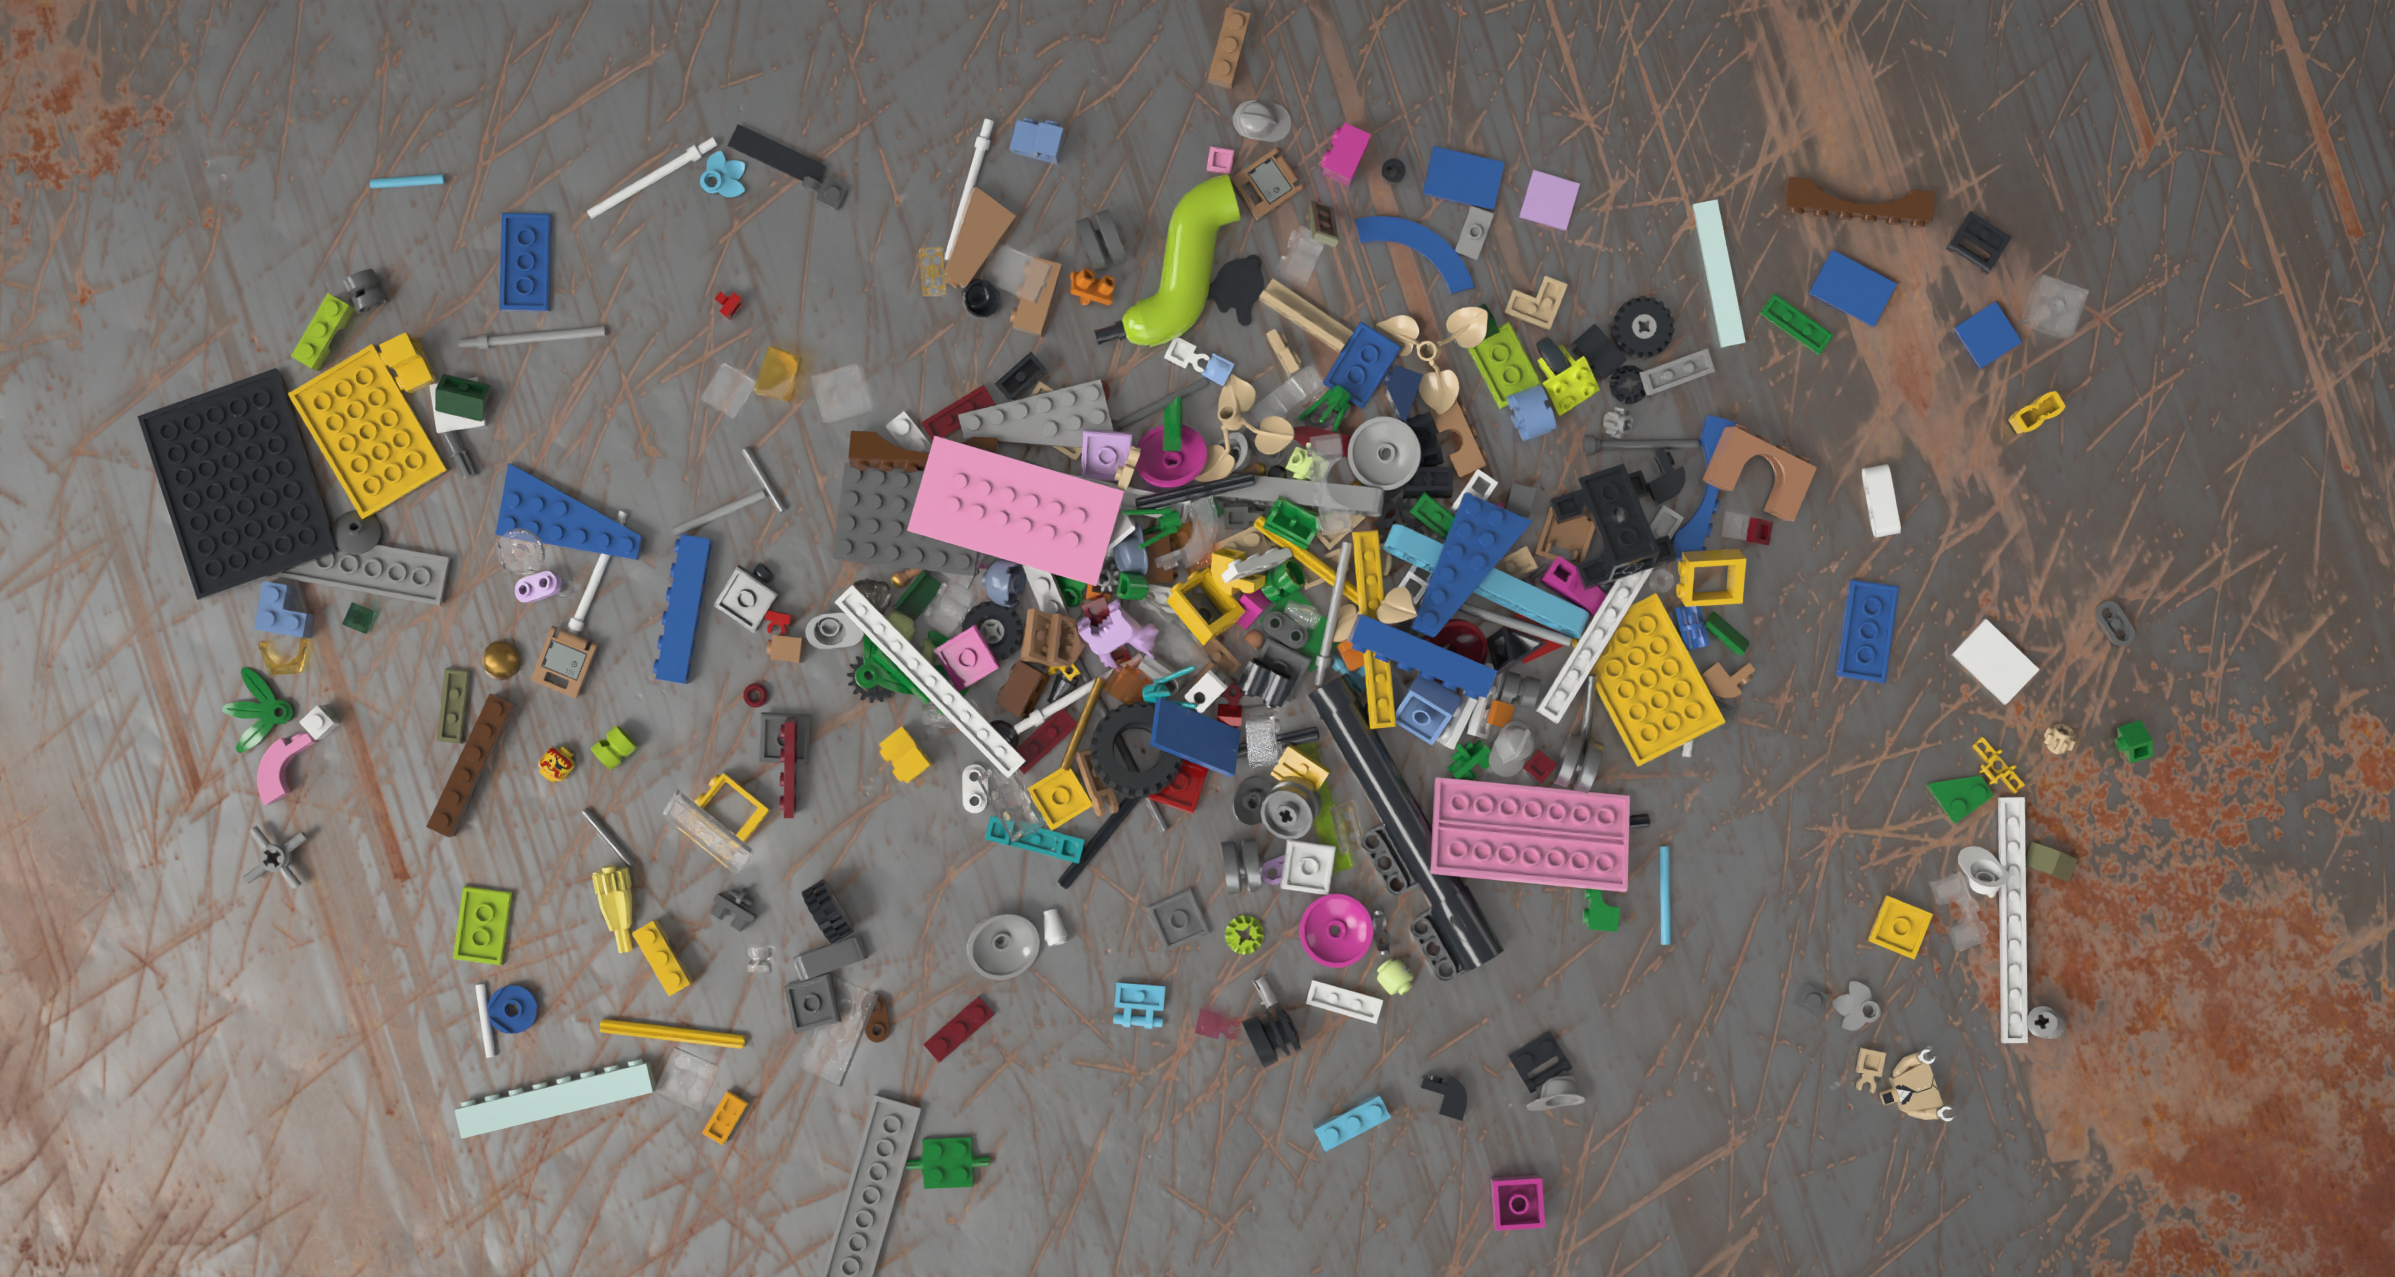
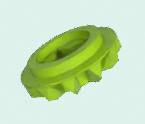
[1225,915,1264,955]

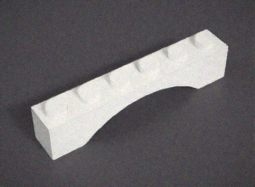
[1398,469,1498,605]

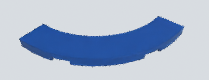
[1354,216,1474,295]

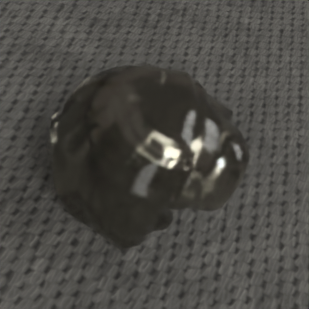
[853,578,891,616]

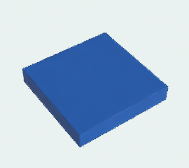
[1953,301,2022,369]

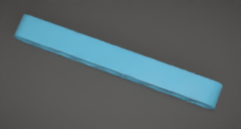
[1384,524,1589,638]

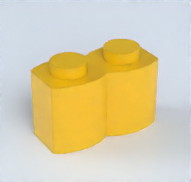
[2008,391,2065,434]

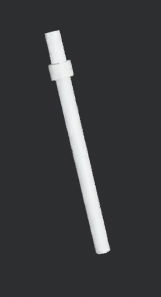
[944,119,994,260]
[587,137,718,219]
[567,511,628,635]
[1013,653,1143,734]

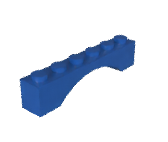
[1671,415,1737,561]

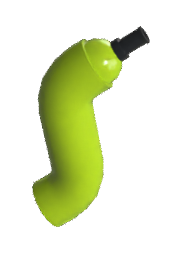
[1094,173,1241,347]

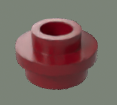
[743,683,768,708]

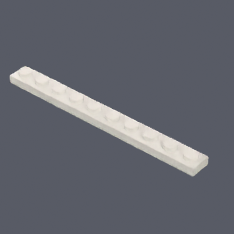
[1536,505,1684,724]
[835,585,1026,778]
[1998,797,2028,1043]

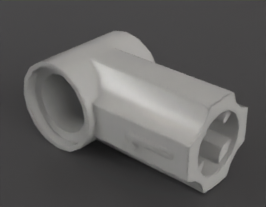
[1137,654,1188,696]

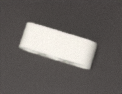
[1862,464,1901,538]

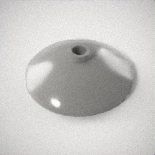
[1348,416,1421,490]
[967,912,1040,980]

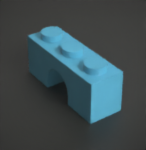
[1313,1093,1391,1152]

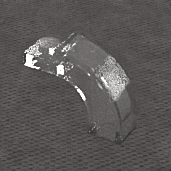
[1154,495,1218,570]

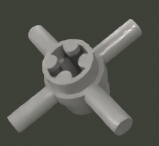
[243,826,308,890]

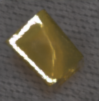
[754,345,803,403]

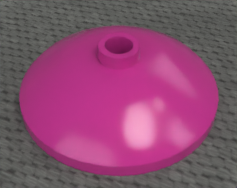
[1135,425,1207,487]
[1299,894,1373,968]

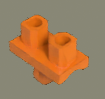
[1070,268,1115,306]

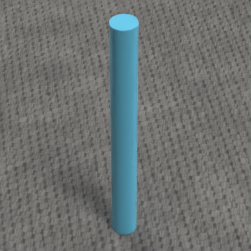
[1660,846,1671,945]

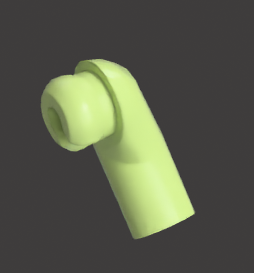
[921,639,937,665]

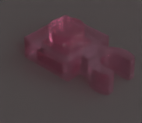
[1194,1008,1240,1040]

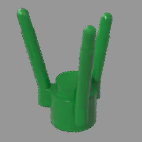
[1298,385,1352,432]
[1121,506,1182,549]

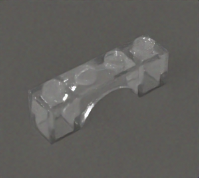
[1306,433,1353,535]

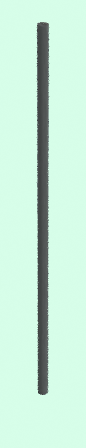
[1021,564,1170,832]

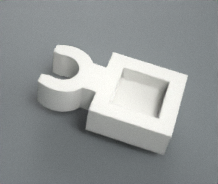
[1164,337,1210,373]

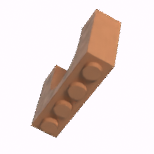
[1702,424,1817,521]

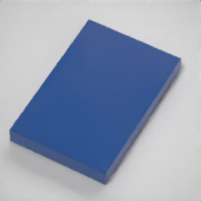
[1422,146,1505,211]
[1808,250,1897,328]
[1322,322,1402,409]

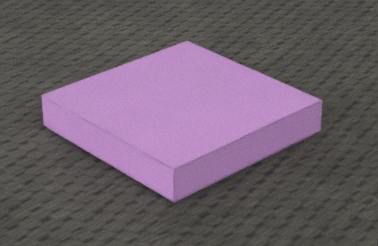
[1519,170,1580,231]
[1081,429,1133,481]

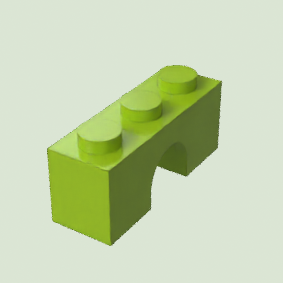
[291,293,355,371]

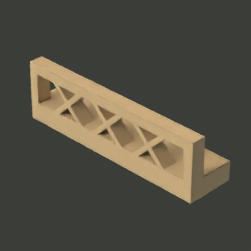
[1259,279,1354,354]

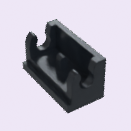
[1403,467,1453,499]

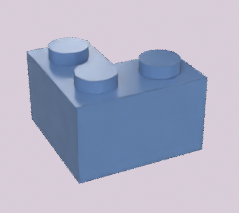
[1009,118,1065,164]
[254,581,314,638]

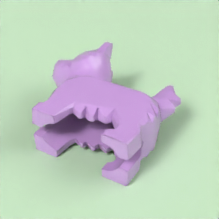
[1077,599,1160,669]

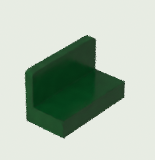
[435,374,491,422]
[892,570,944,622]

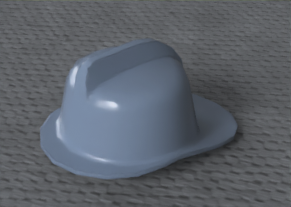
[1113,521,1148,577]

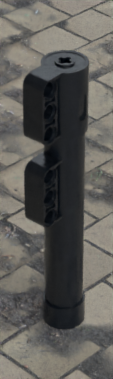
[1307,673,1504,982]

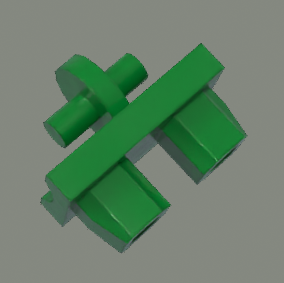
[1447,740,1491,781]

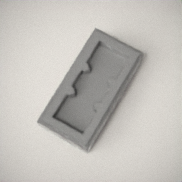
[1455,206,1494,261]

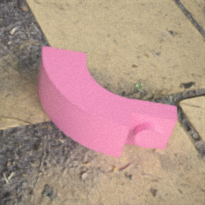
[257,732,318,805]

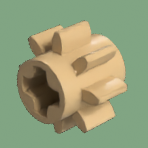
[2044,724,2076,754]

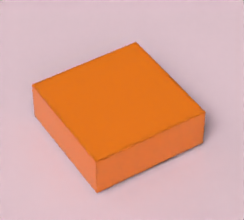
[1486,700,1515,728]

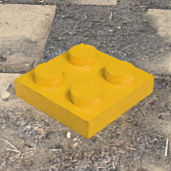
[1026,767,1092,831]
[1867,895,1933,960]

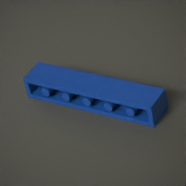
[653,534,713,684]
[1347,614,1497,700]

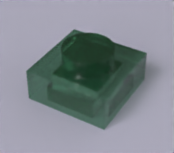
[342,602,376,634]

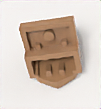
[1020,608,1085,667]

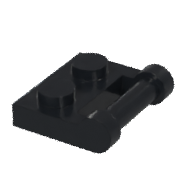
[1946,211,2012,275]
[1507,1030,1572,1093]

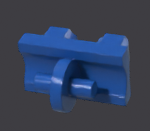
[1675,606,1710,651]

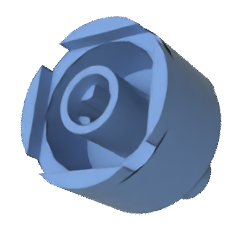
[1506,385,1556,442]

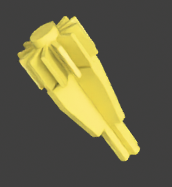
[592,864,633,953]

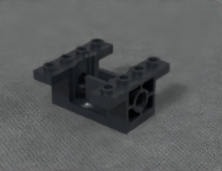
[1549,463,1677,590]

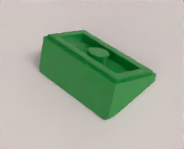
[1163,397,1182,451]
[1704,611,1750,656]

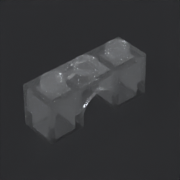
[1929,871,1988,951]

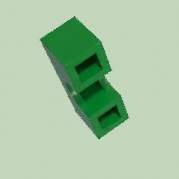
[1582,888,1620,932]

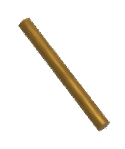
[1060,677,1106,771]

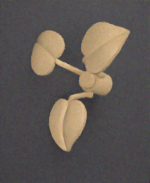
[1376,307,1488,414]
[1194,374,1295,483]
[1332,544,1418,643]

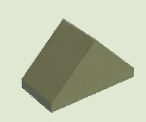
[2025,842,2078,882]

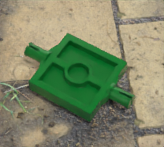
[906,1137,990,1189]

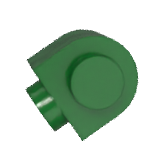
[1116,572,1149,600]

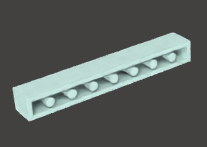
[455,1059,657,1139]

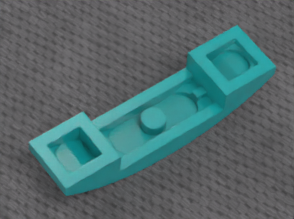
[985,816,1085,864]

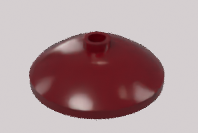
[1422,619,1488,688]

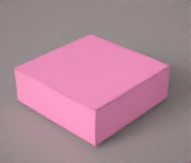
[1207,146,1234,175]

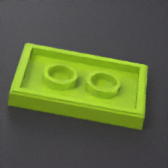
[1467,322,1543,409]
[453,886,513,966]

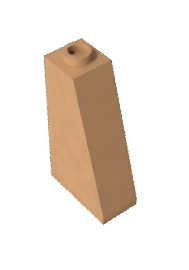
[943,187,1016,289]

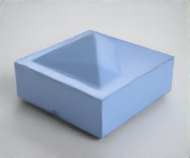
[1202,353,1235,387]

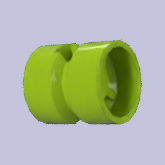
[591,725,638,771]

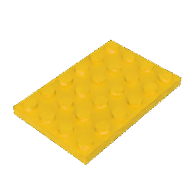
[288,344,448,519]
[1571,593,1726,768]

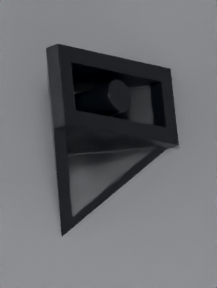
[1486,626,1546,675]

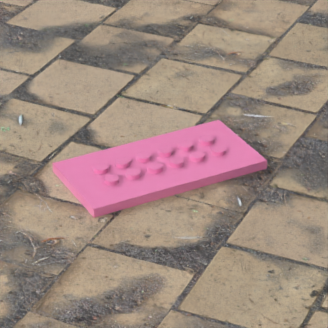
[907,436,1124,586]
[1430,777,1630,892]

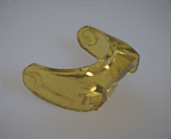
[259,638,308,675]

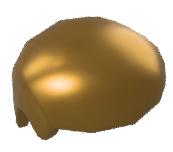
[482,641,520,680]

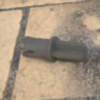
[442,430,476,479]

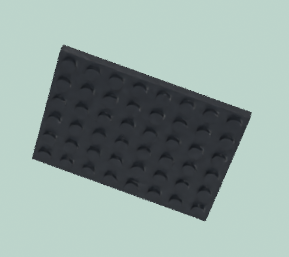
[137,368,339,601]

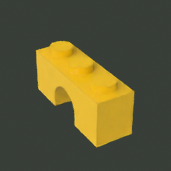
[632,919,694,997]

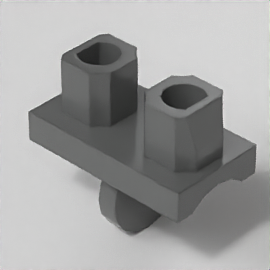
[710,888,757,932]

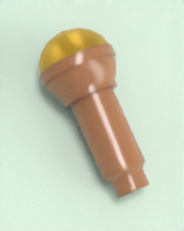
[1236,462,1266,476]
[891,569,922,588]

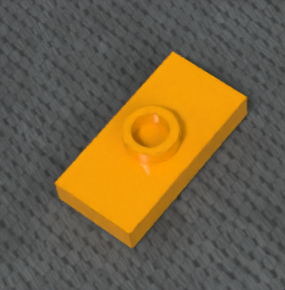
[702,1090,749,1145]

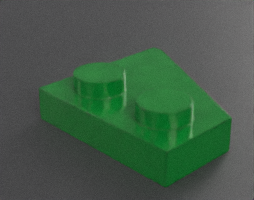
[1926,775,1995,824]

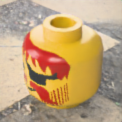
[538,746,575,783]

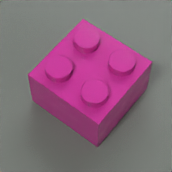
[1320,122,1371,187]
[1490,1174,1545,1231]

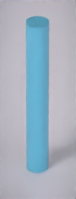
[370,174,445,189]

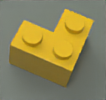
[379,332,437,394]
[879,726,934,783]

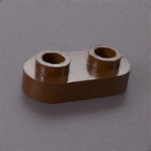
[862,993,890,1043]

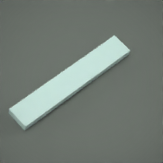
[1692,199,1746,348]

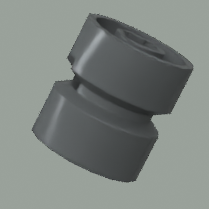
[343,269,386,313]
[1499,671,1541,710]

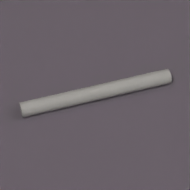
[673,489,767,536]

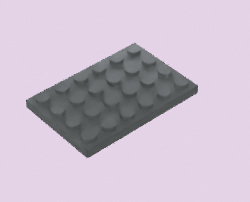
[832,462,979,577]

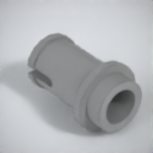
[1252,975,1279,1008]

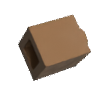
[767,635,804,663]

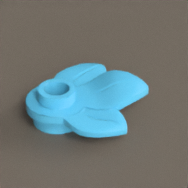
[700,151,745,198]

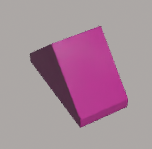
[1237,588,1270,630]

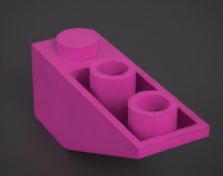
[1540,556,1607,617]

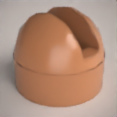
[1243,630,1265,651]

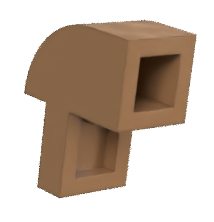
[1700,662,1755,698]

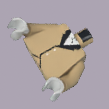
[1880,1046,1956,1121]

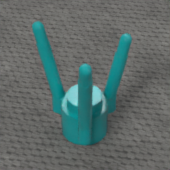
[1142,665,1197,709]

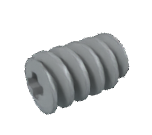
[2027,1006,2066,1039]

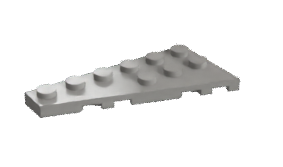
[958,379,1114,448]

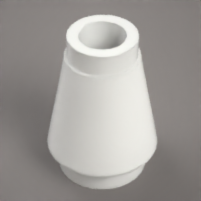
[1043,909,1068,947]

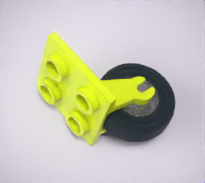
[1536,337,1600,417]

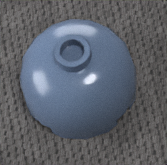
[982,559,1026,608]

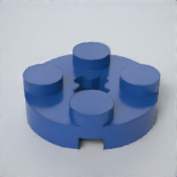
[488,984,539,1034]

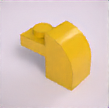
[1211,547,1266,596]

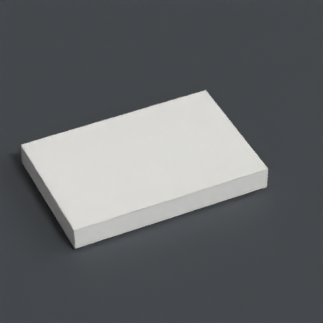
[1951,619,2040,705]

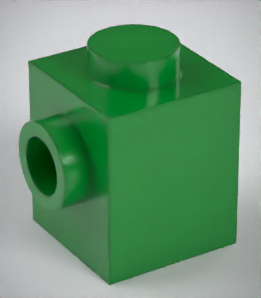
[2115,720,2153,764]

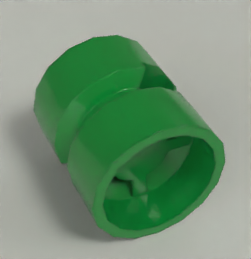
[1261,559,1306,603]

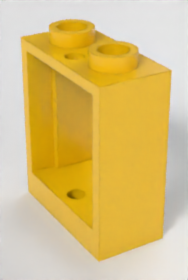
[1676,549,1746,607]
[1166,568,1245,646]
[692,773,772,848]

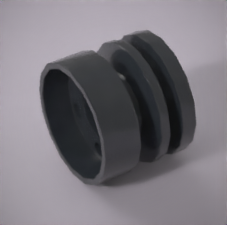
[1242,1004,1302,1068]

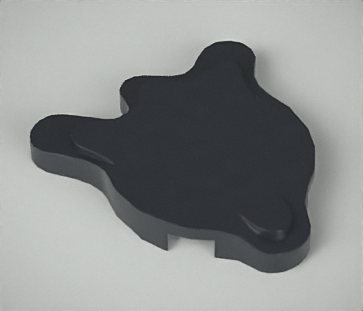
[1206,255,1264,326]

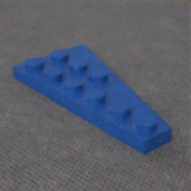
[495,463,643,560]
[1411,492,1533,638]

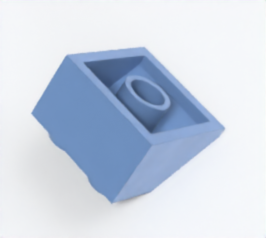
[1395,673,1462,745]

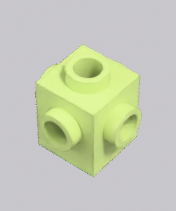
[1286,447,1331,482]

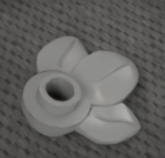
[1832,981,1881,1031]

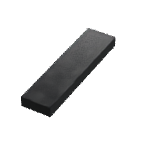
[727,124,826,182]

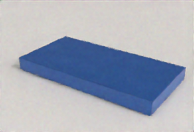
[499,213,552,312]
[1836,579,1899,683]
[1150,698,1241,777]

